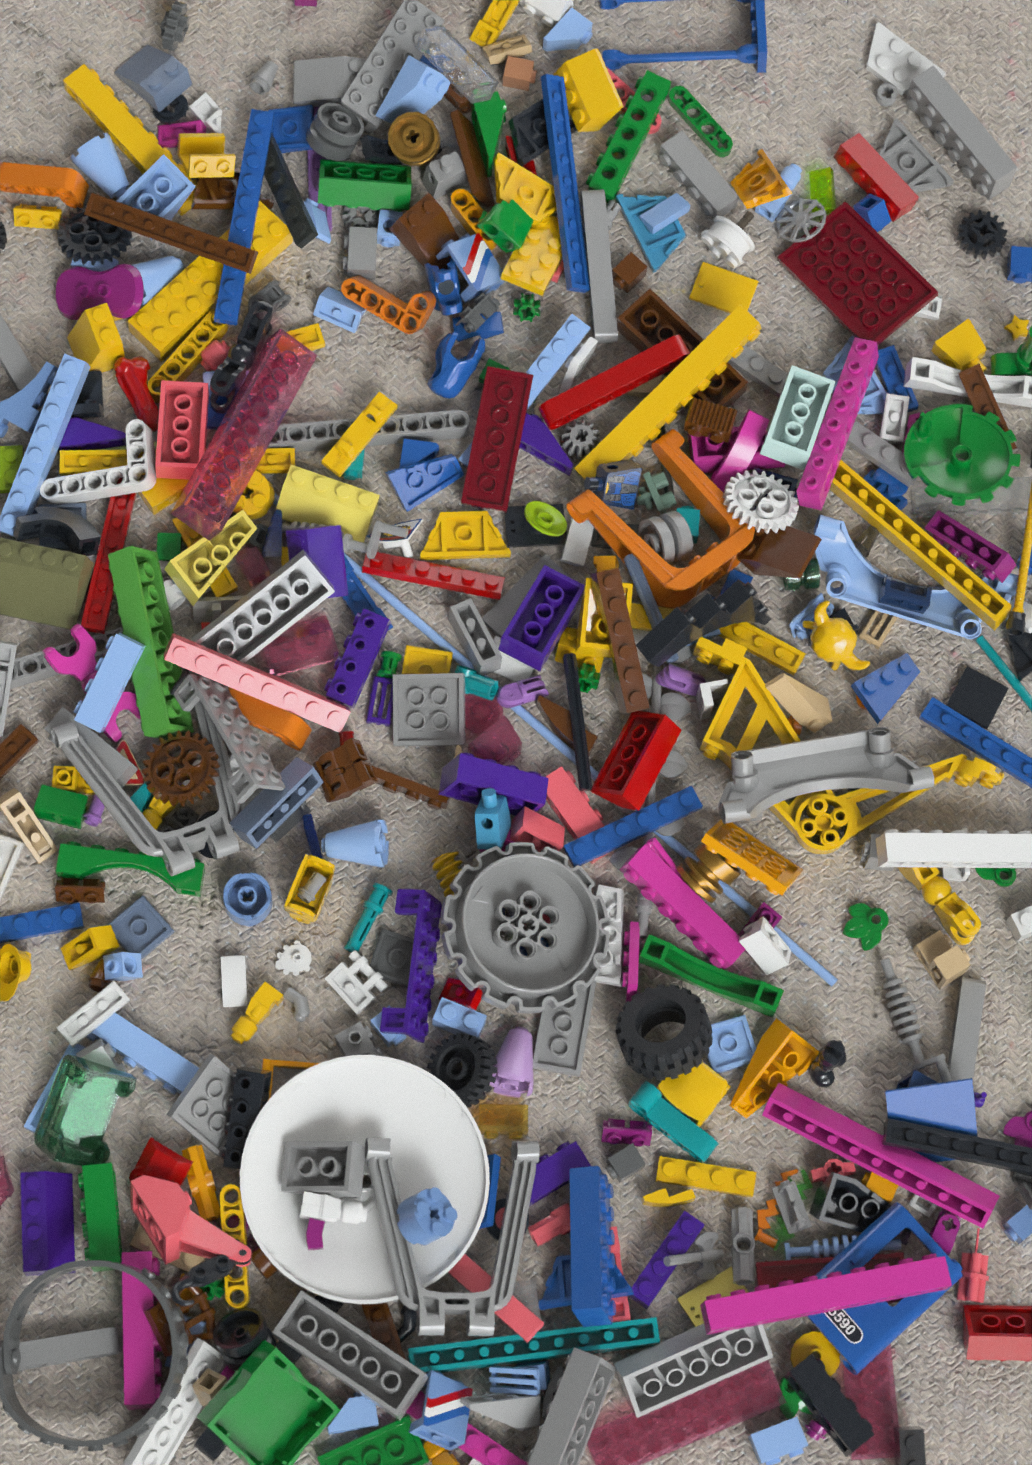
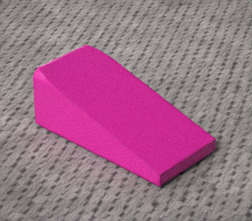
[158,120,206,148]

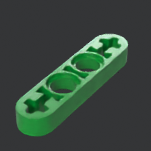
[668,86,733,157]

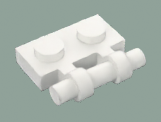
[325,950,388,1014]

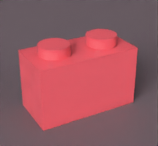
[510,806,565,852]

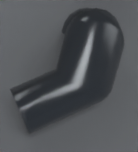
[397,1305,417,1342]

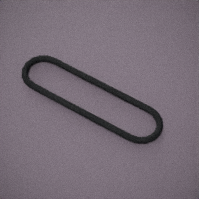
[170,669,190,695]

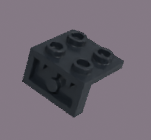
[71,371,104,419]

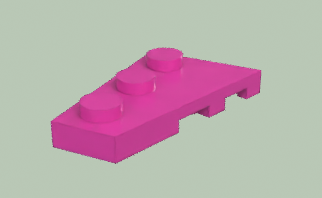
[622,922,640,1003]

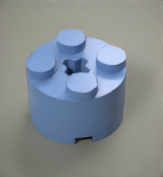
[223,872,272,927]
[397,1187,457,1246]

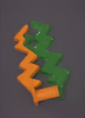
[754,1169,813,1251]

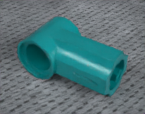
[454,665,499,700]

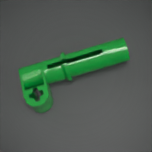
[990,326,1032,377]

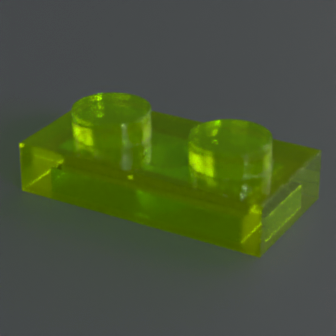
[809,167,836,214]

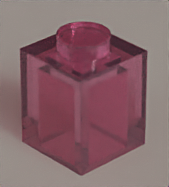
[235,546,270,588]

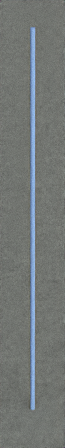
[274,493,838,987]

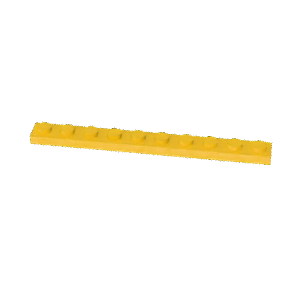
[60,448,295,476]

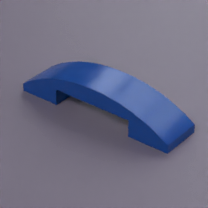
[341,555,393,631]

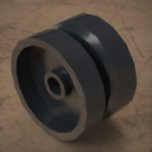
[213,1307,277,1372]

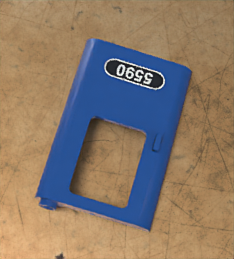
[807,1202,963,1375]

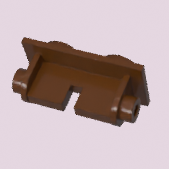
[55,878,105,903]

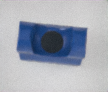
[424,258,463,316]

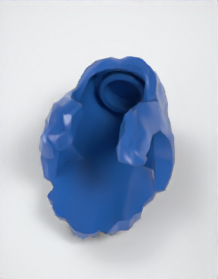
[427,332,485,399]

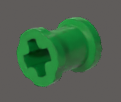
[377,651,402,679]

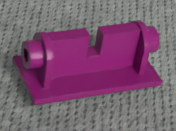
[601,1118,652,1146]

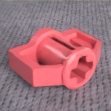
[808,1159,856,1183]

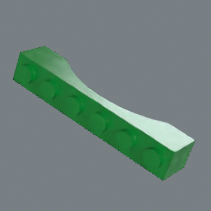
[56,841,205,897]
[639,934,784,1018]

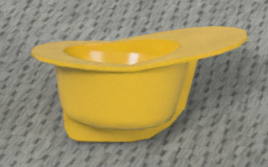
[0,944,31,1002]

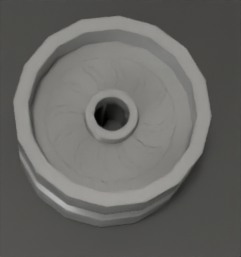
[638,511,693,565]

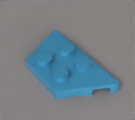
[616,194,686,273]

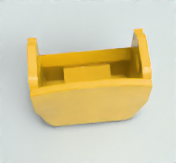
[284,854,335,924]
[657,1061,731,1127]

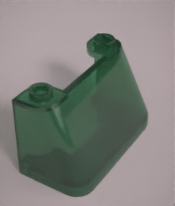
[34,1054,137,1166]

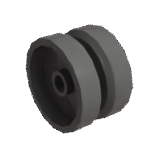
[306,103,364,161]

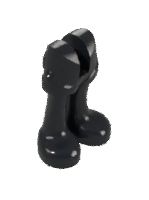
[810,1040,847,1088]

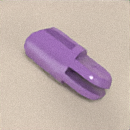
[655,663,706,696]
[496,674,549,708]

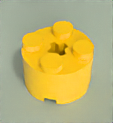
[223,469,275,520]

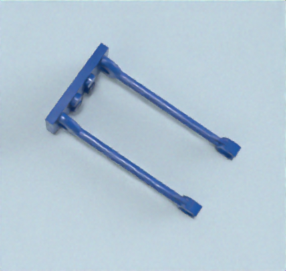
[600,0,767,73]

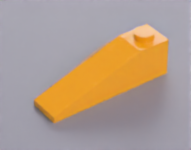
[729,1018,820,1118]

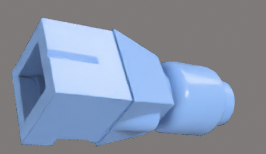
[755,163,802,223]

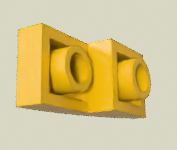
[51,766,95,795]

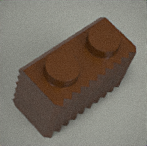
[684,398,738,443]

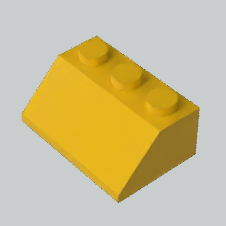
[553,49,624,132]

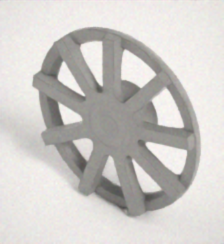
[776,198,826,242]

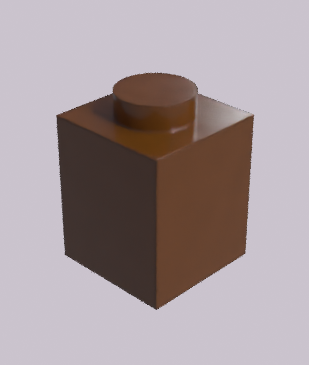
[612,252,648,294]

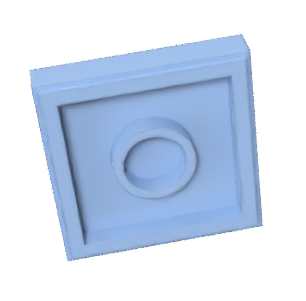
[707,1015,756,1074]

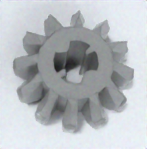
[561,419,601,460]

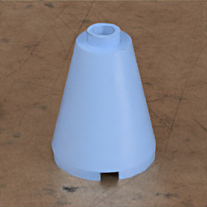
[70,133,130,199]
[132,256,184,310]
[321,819,389,867]

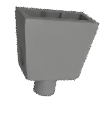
[422,152,469,199]

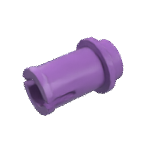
[84,794,105,827]

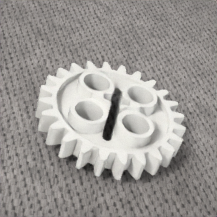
[723,470,799,534]

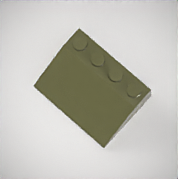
[0,538,94,630]

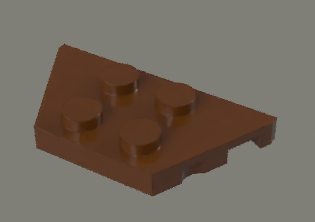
[191,169,274,209]

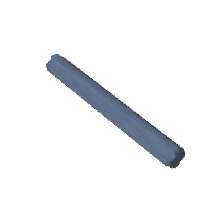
[624,554,679,663]

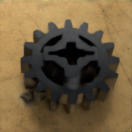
[957,210,1007,260]

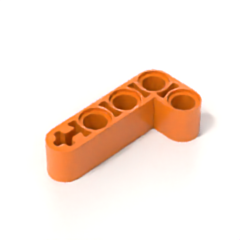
[0,162,89,209]
[341,276,436,334]
[228,686,312,751]

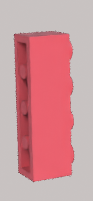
[546,766,610,864]

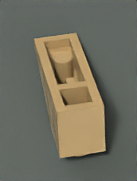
[765,673,833,732]
[0,788,58,864]

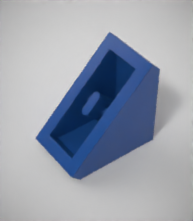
[399,439,439,468]

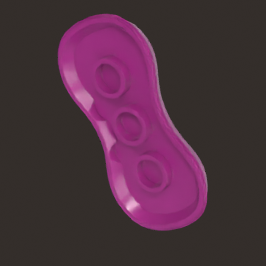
[56,264,144,320]

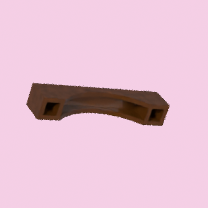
[589,568,649,713]

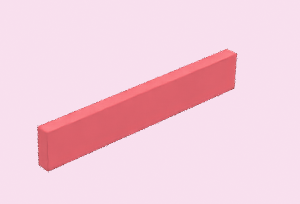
[448,1254,544,1343]

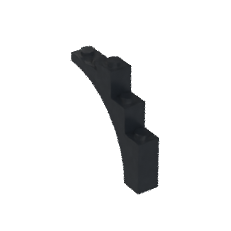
[636,580,771,667]

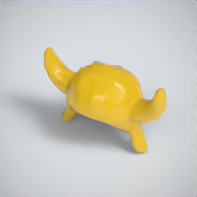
[802,601,870,671]

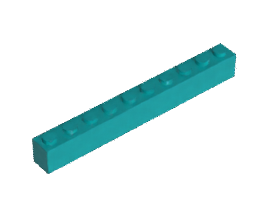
[408,1317,660,1373]

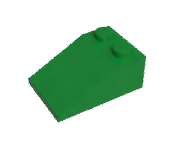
[471,91,507,177]

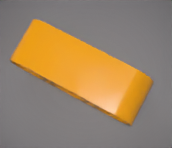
[450,189,497,251]

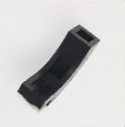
[360,135,442,166]
[13,507,101,556]

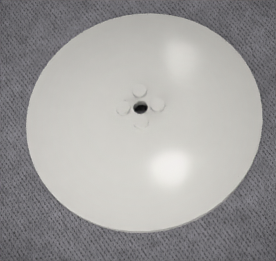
[240,1055,490,1304]

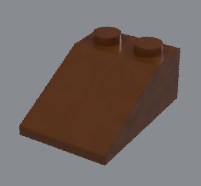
[389,193,459,270]
[737,526,822,578]

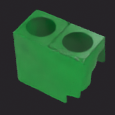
[477,199,534,253]

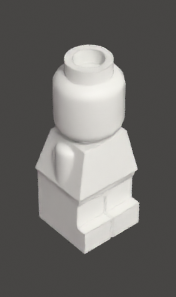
[300,1191,367,1224]

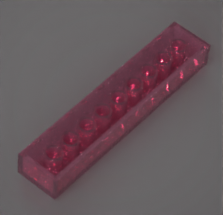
[171,328,317,540]

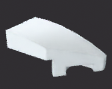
[189,92,222,133]

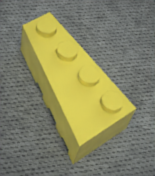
[164,510,257,606]

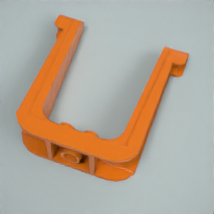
[566,429,755,609]

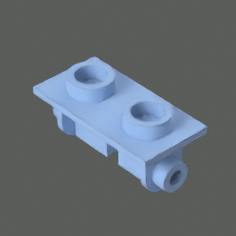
[789,593,835,640]

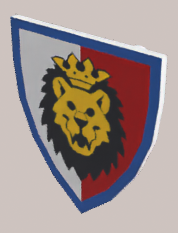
[367,518,423,558]

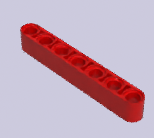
[538,335,690,430]

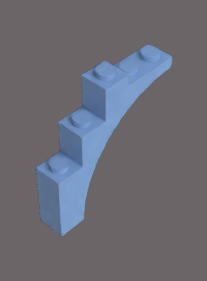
[0,361,58,438]

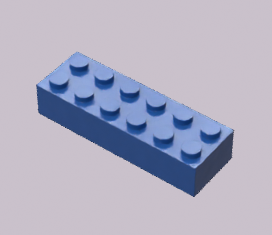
[570,1166,616,1327]

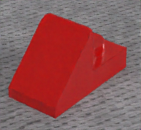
[438,978,482,1010]

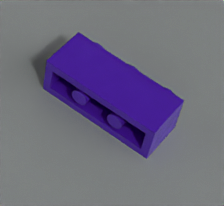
[529,1141,591,1207]

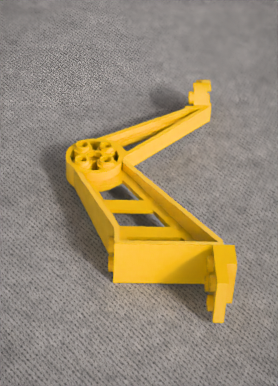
[693,637,1005,854]

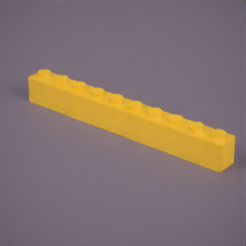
[574,304,761,481]
[830,460,1012,631]

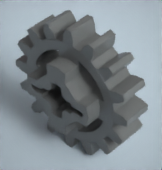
[160,1,189,51]

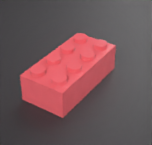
[155,381,209,480]

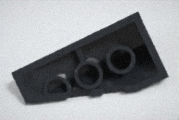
[809,1172,912,1245]

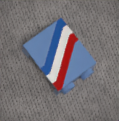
[436,233,505,302]
[409,1371,473,1451]

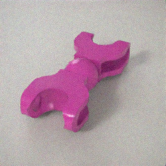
[42,624,141,743]

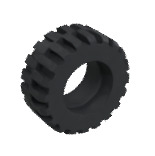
[616,984,713,1080]

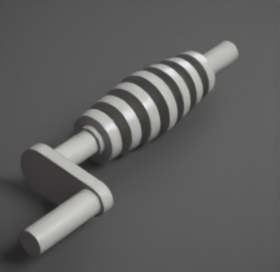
[270,520,409,559]
[880,958,952,1082]

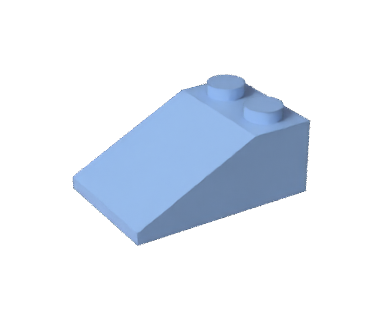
[375,55,452,124]
[117,154,196,240]

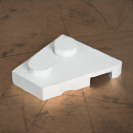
[559,337,598,393]

